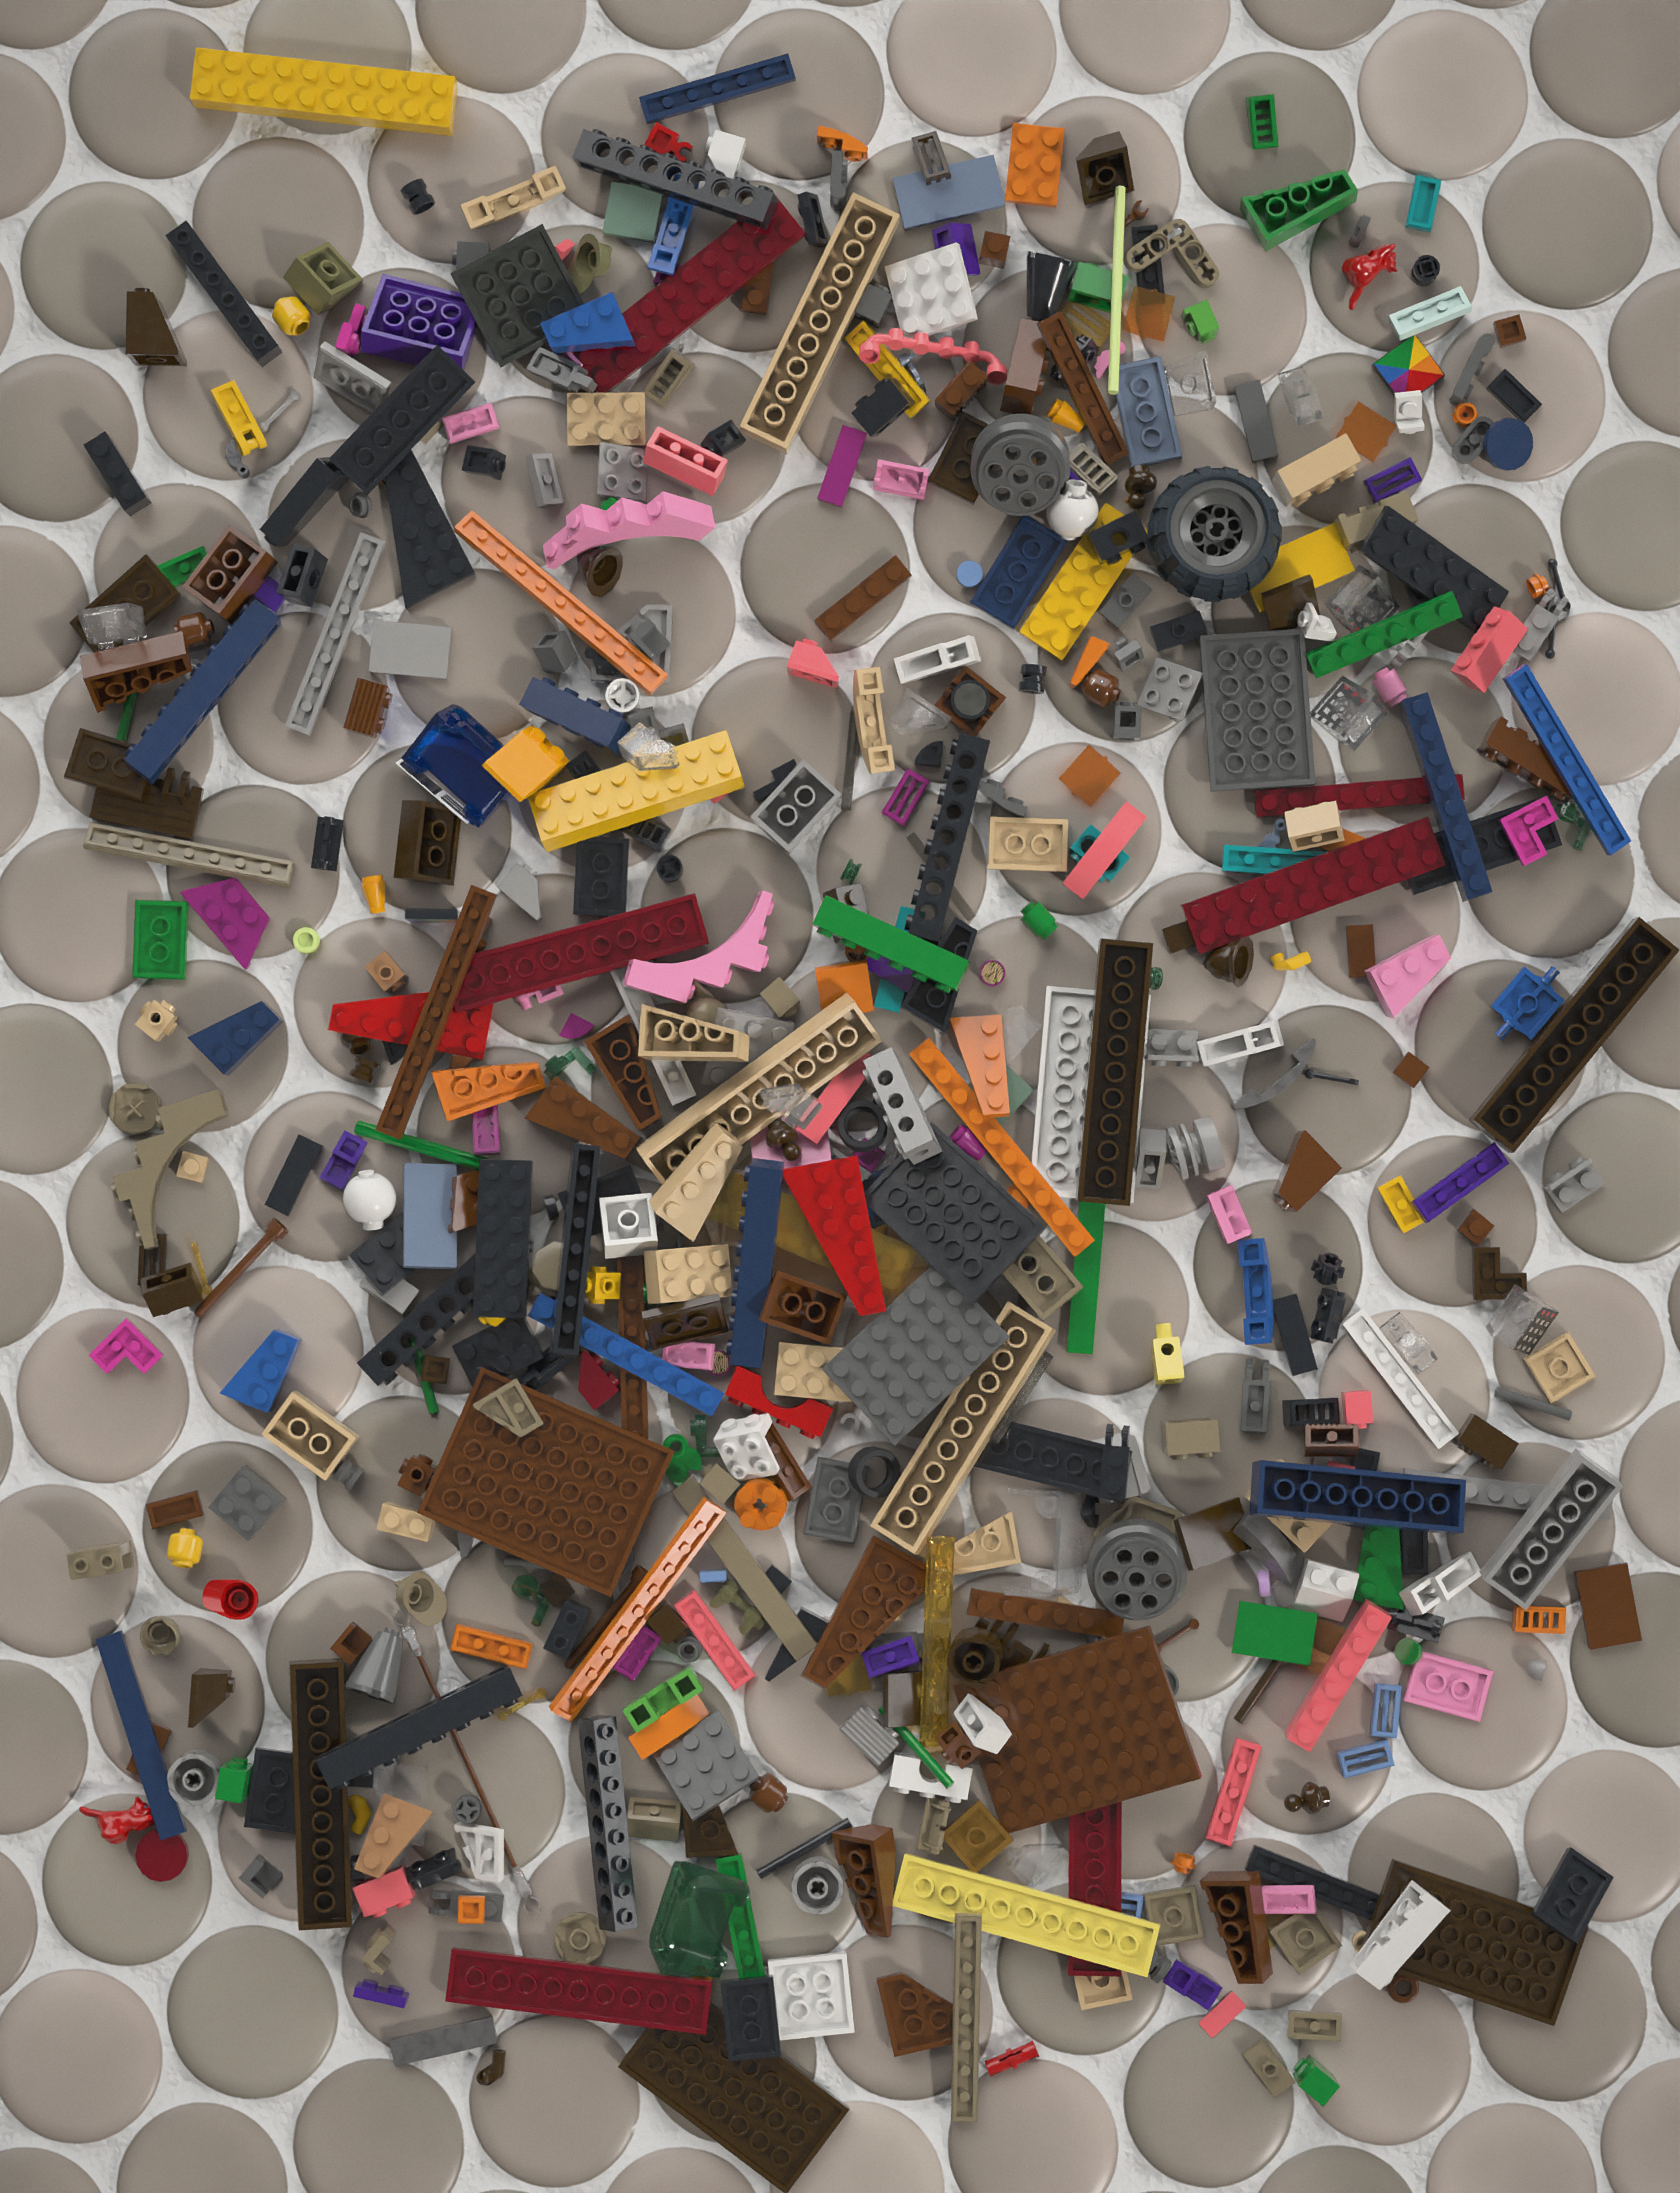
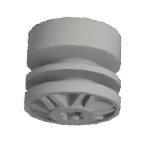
[1166,1116,1225,1180]

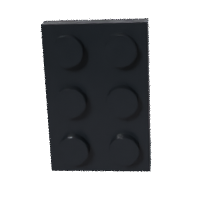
[573,837,630,917]
[557,1165,642,1237]
[348,1212,417,1297]
[452,1318,545,1387]
[244,1747,295,1834]
[1530,1847,1614,1945]
[720,1975,781,2062]

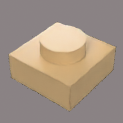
[176,1151,210,1183]

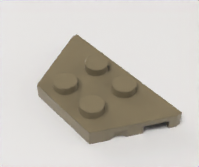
[1091,1496,1188,1570]

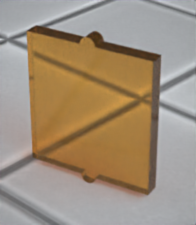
[1122,286,1175,342]
[1335,401,1396,462]
[1059,745,1121,807]

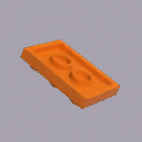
[1005,123,1065,208]

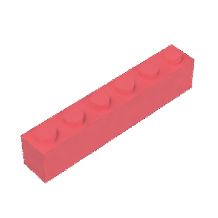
[1284,1599,1392,1752]

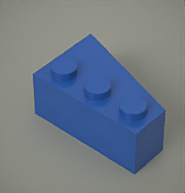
[540,292,636,353]
[220,1329,302,1413]

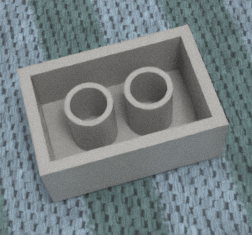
[750,759,842,855]

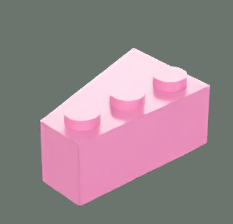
[1365,935,1451,1018]

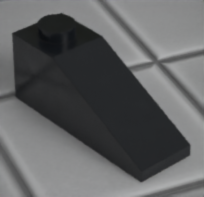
[765,1606,829,1682]

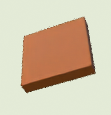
[815,960,874,1013]

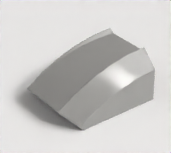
[1093,1433,1151,1505]

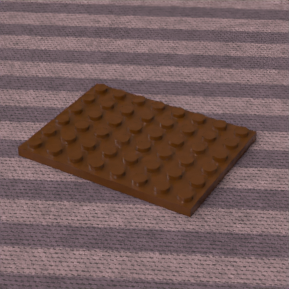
[417,1367,675,1597]
[953,1625,1202,1834]

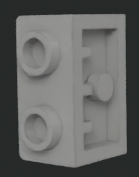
[1145,1029,1199,1067]
[1543,1156,1605,1213]

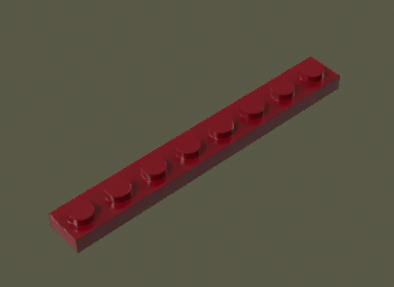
[1254,774,1465,818]

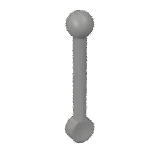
[259,390,301,432]

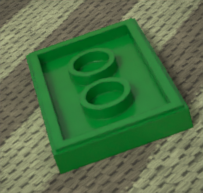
[132,900,189,980]
[1232,1600,1318,1666]

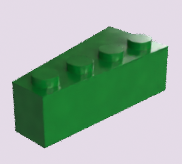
[1240,169,1358,252]

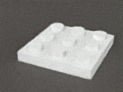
[885,243,978,339]
[768,1951,855,2040]

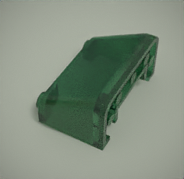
[649,1861,750,1978]

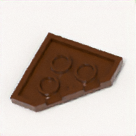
[877,1972,953,2057]

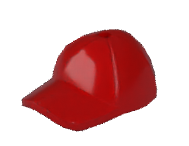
[202,1579,259,1620]

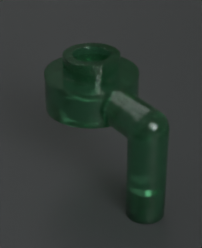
[1554,801,1591,851]
[544,1047,597,1081]
[690,1415,721,1458]
[511,1575,550,1627]

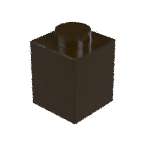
[647,1601,688,1645]

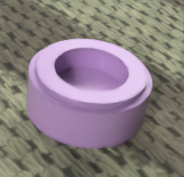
[1258,1570,1270,1597]

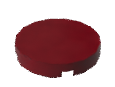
[135,1829,189,1882]

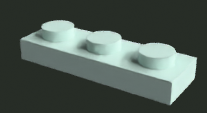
[1389,286,1472,341]

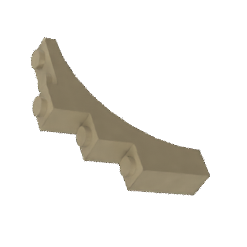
[111,1089,229,1250]

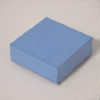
[700,1569,727,1583]

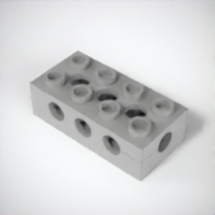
[862,1047,942,1165]

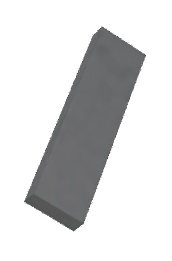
[389,2015,498,2066]

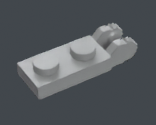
[1513,588,1569,663]

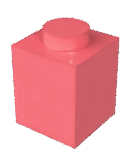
[1341,1390,1373,1429]

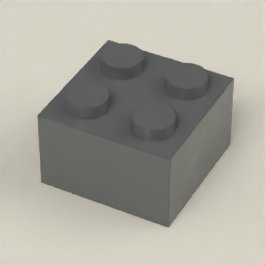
[208,1465,287,1541]

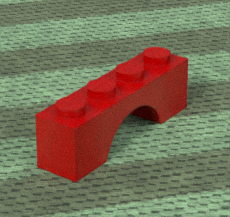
[724,1365,833,1440]

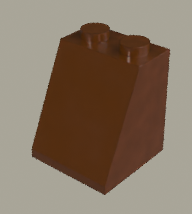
[1273,1130,1342,1212]

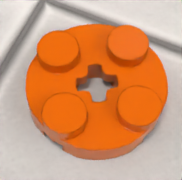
[734,1478,788,1531]

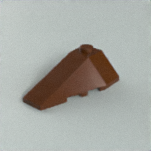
[832,1824,896,1938]

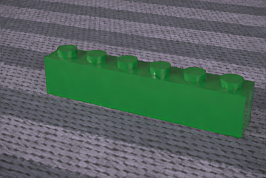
[812,895,970,993]

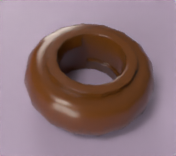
[1387,1973,1419,2003]

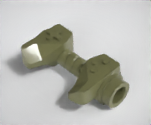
[709,1579,767,1635]

